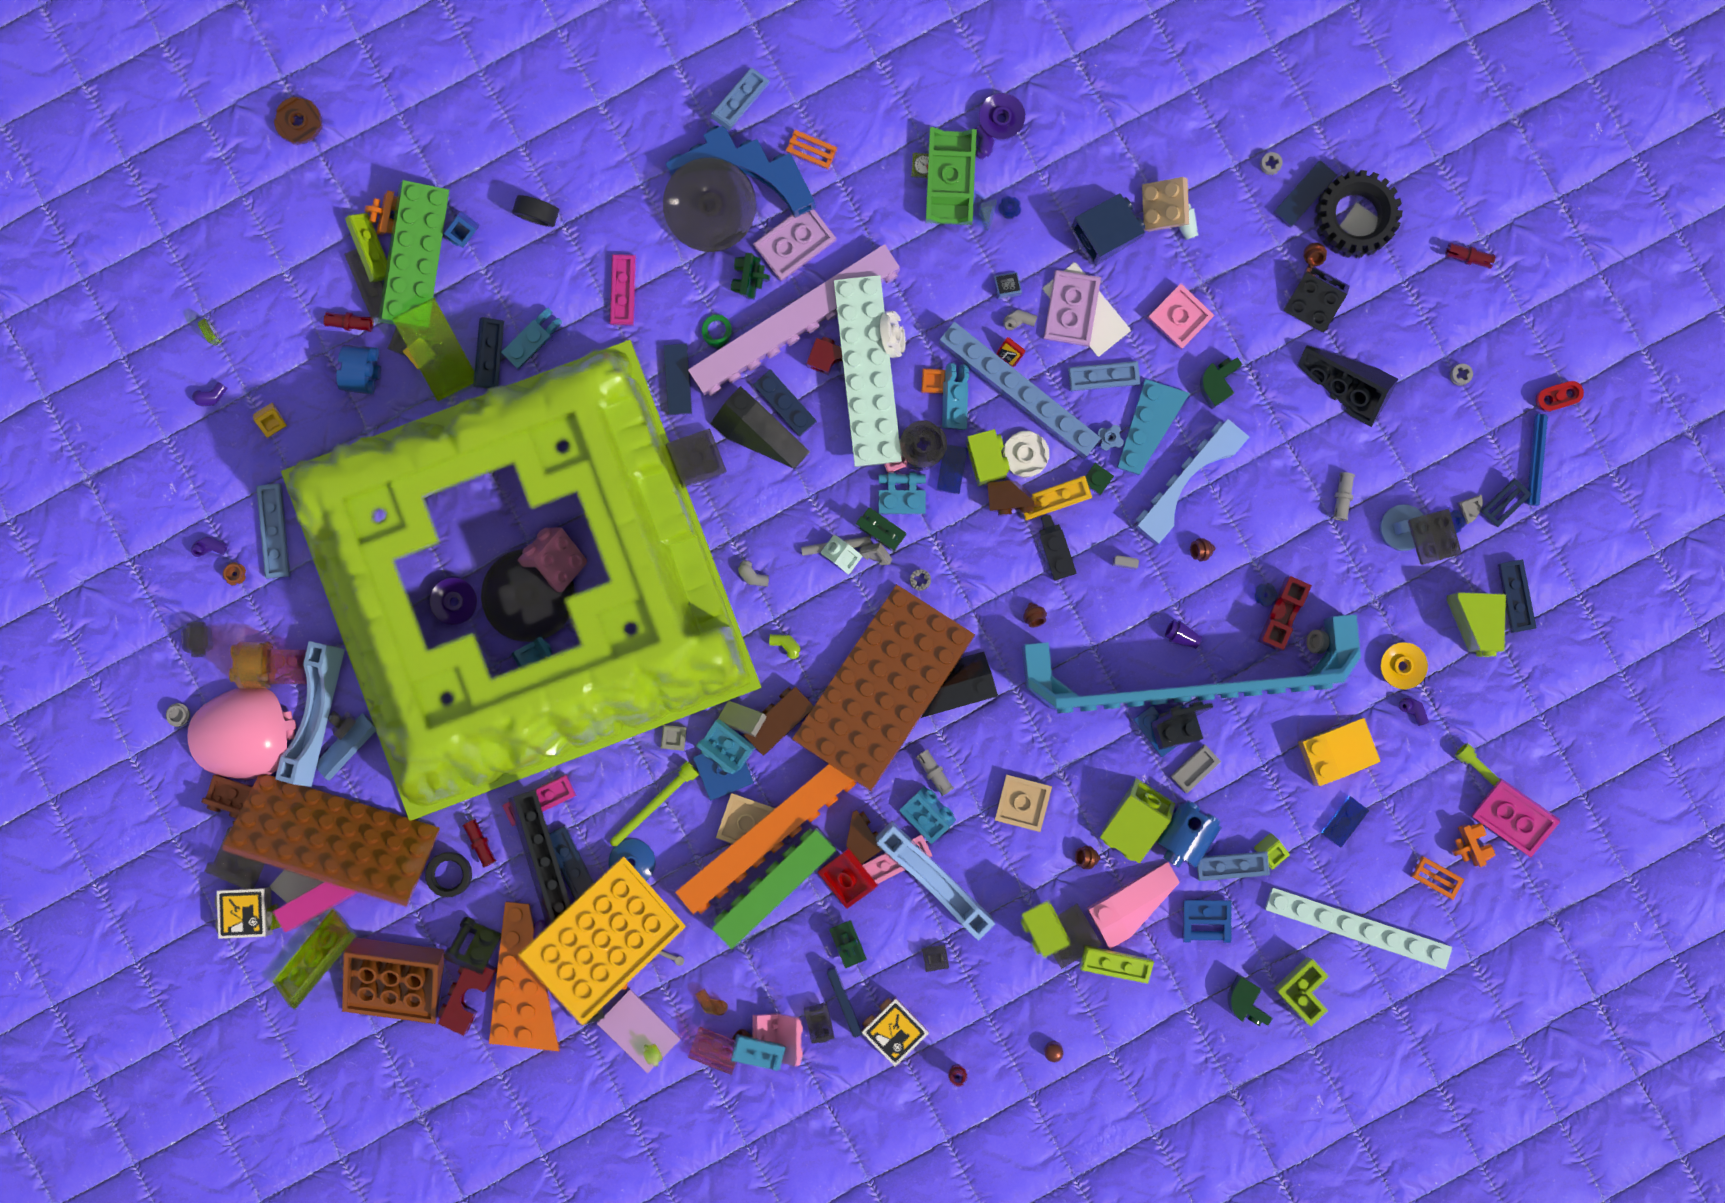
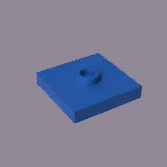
[693,754,754,801]

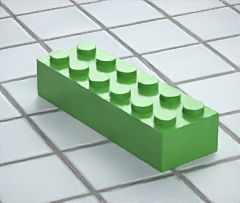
[378,180,449,330]
[712,828,836,950]

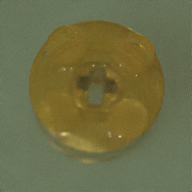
[229,642,276,689]

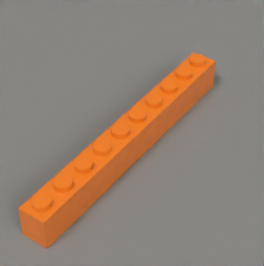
[675,764,857,914]

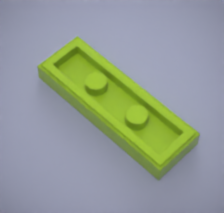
[345,213,387,282]
[1079,945,1154,984]

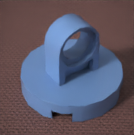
[1379,504,1427,551]

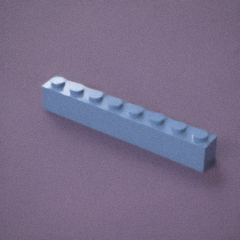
[939,322,1101,459]

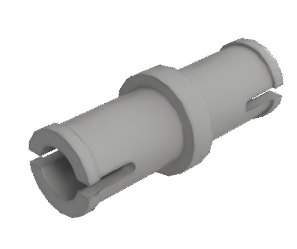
[1333,472,1355,521]
[915,749,954,796]

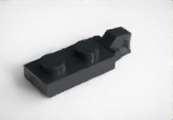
[1039,514,1077,581]

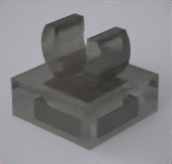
[328,711,356,740]
[922,944,949,972]

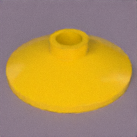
[1380,642,1428,689]

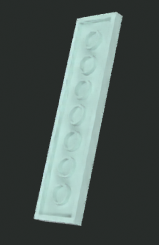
[834,275,902,467]

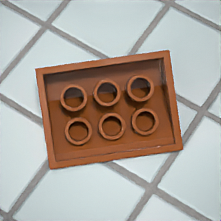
[342,937,445,1024]

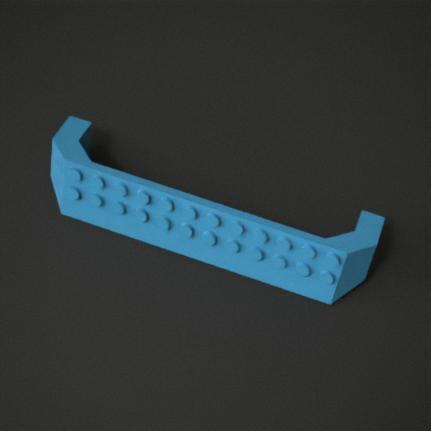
[1022,614,1361,713]

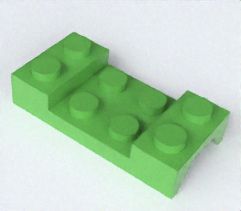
[926,127,977,225]

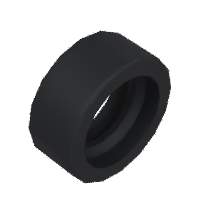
[512,195,559,227]
[425,852,472,897]

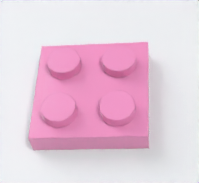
[1148,284,1214,350]

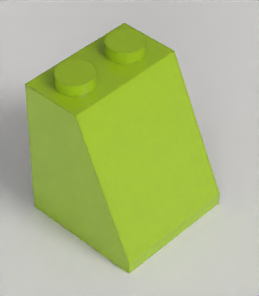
[1447,593,1506,657]
[1100,778,1176,864]

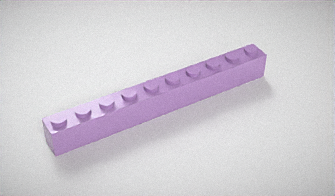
[688,244,900,396]

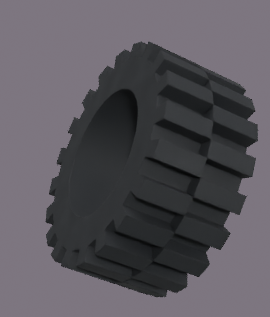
[1314,170,1403,258]

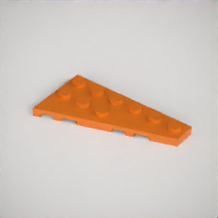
[489,901,560,1051]

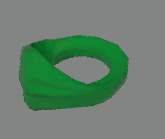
[702,314,732,349]

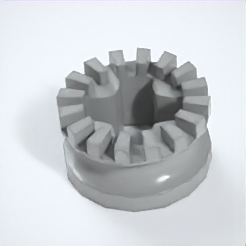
[1260,152,1282,175]
[1450,363,1473,386]
[910,569,931,591]

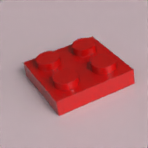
[818,848,878,909]

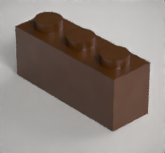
[744,687,814,756]

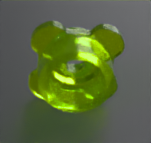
[642,1043,663,1067]

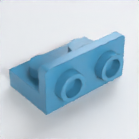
[899,786,956,844]

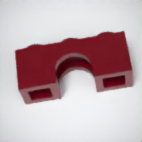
[806,337,843,376]
[1258,576,1312,651]
[437,964,497,1036]

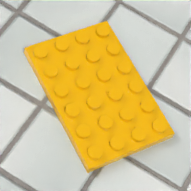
[518,857,686,1026]

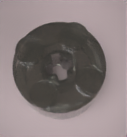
[899,420,947,471]

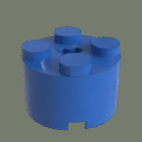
[336,345,381,395]

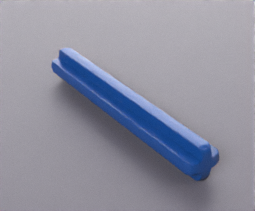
[1527,414,1548,506]

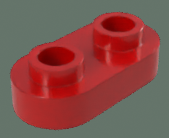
[1536,381,1584,412]

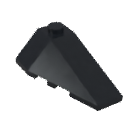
[1297,345,1398,427]
[710,386,810,469]
[921,652,998,718]

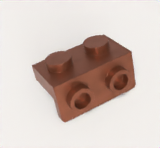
[201,775,252,818]

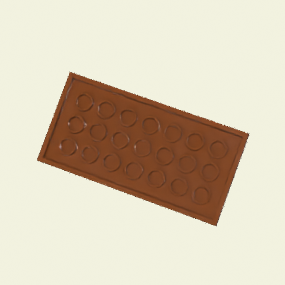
[792,584,975,792]
[223,774,440,907]

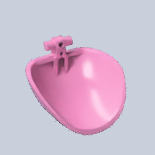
[187,686,297,780]

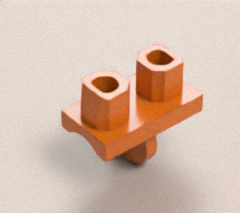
[364,190,397,236]
[1452,823,1496,867]

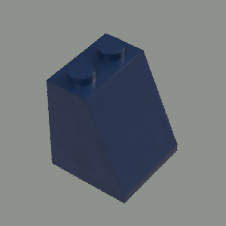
[1071,193,1145,266]

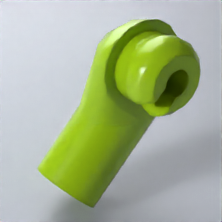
[769,634,800,659]

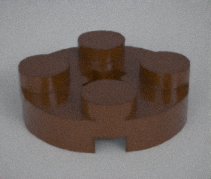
[274,97,323,145]

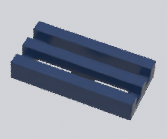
[1481,477,1532,527]

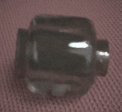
[181,622,213,657]

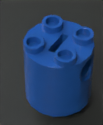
[1156,800,1221,868]

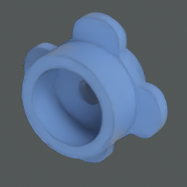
[1098,425,1124,451]

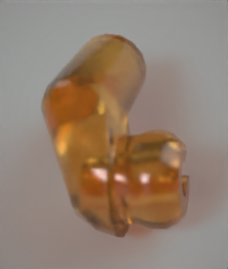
[695,989,728,1016]

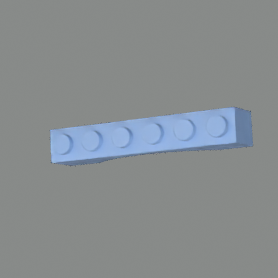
[1135,419,1249,545]
[275,641,345,787]
[875,821,995,941]

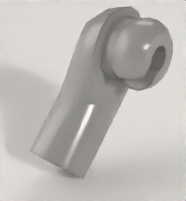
[1003,310,1038,330]
[738,560,769,587]

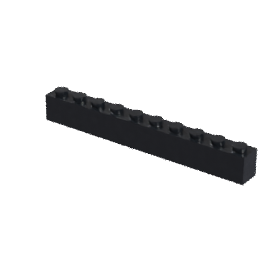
[508,790,605,1026]

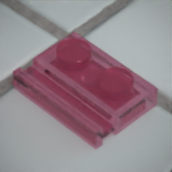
[266,649,307,684]
[688,1027,737,1075]

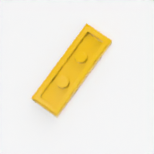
[1023,476,1093,521]

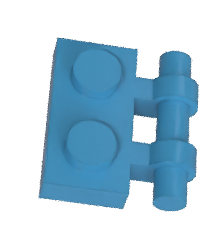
[879,472,926,514]

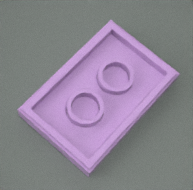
[753,209,836,282]
[1044,270,1101,347]
[597,989,681,1073]

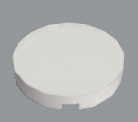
[880,311,906,358]
[1003,431,1049,478]

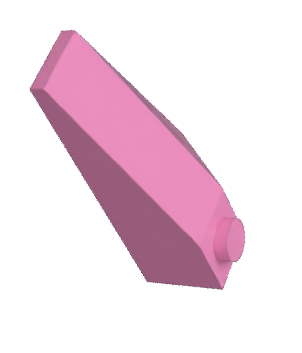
[1086,862,1180,949]

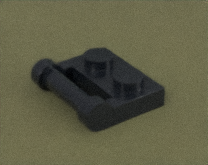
[444,917,502,975]

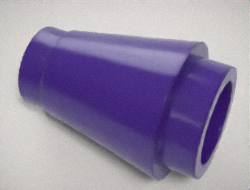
[1165,620,1202,649]

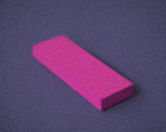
[610,254,636,325]
[502,774,577,826]

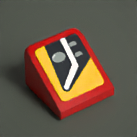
[997,337,1026,367]

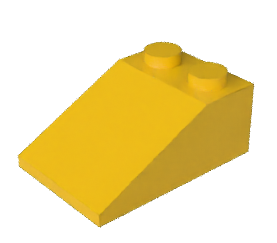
[1298,718,1381,786]

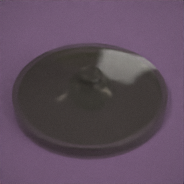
[663,157,757,252]
[481,549,576,642]

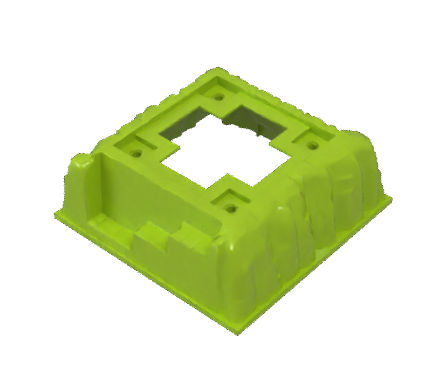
[281,340,762,821]

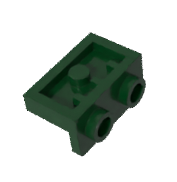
[856,508,906,553]

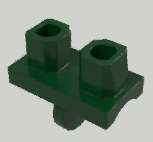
[731,253,770,300]
[829,920,867,969]

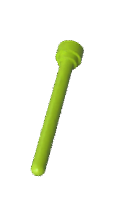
[1455,743,1500,786]
[610,761,699,847]

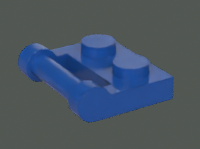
[1182,900,1231,943]

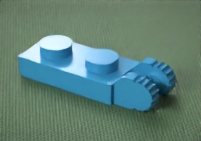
[501,308,562,370]
[942,363,969,430]

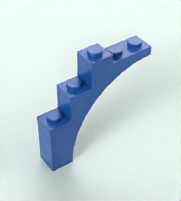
[665,126,816,218]

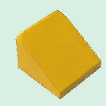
[253,403,287,438]

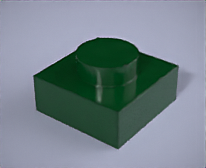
[1085,463,1114,495]

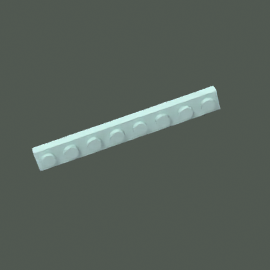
[1264,887,1453,970]

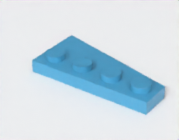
[1117,379,1190,475]

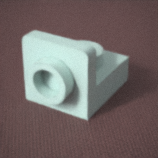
[821,535,863,575]

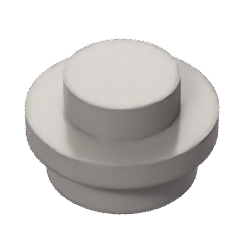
[166,703,190,727]

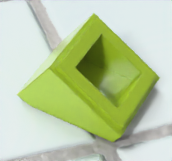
[1254,833,1290,870]

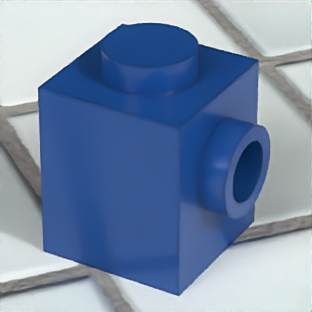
[444,211,479,248]

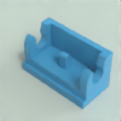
[731,1034,785,1071]

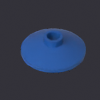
[608,839,656,881]

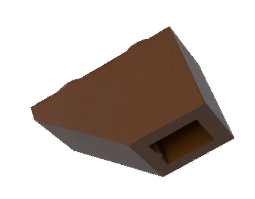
[988,480,1042,516]
[846,809,883,864]

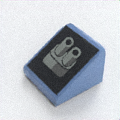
[994,272,1022,299]

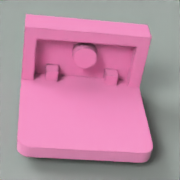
[518,528,587,592]
[753,1013,803,1066]

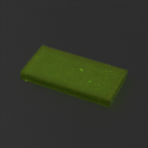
[392,297,475,402]
[272,909,356,1009]

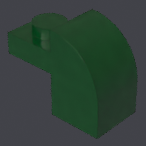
[1200,357,1243,409]
[1228,975,1273,1026]

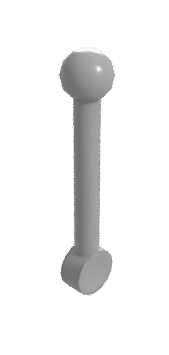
[658,950,684,966]

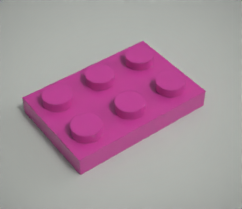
[1472,778,1560,857]

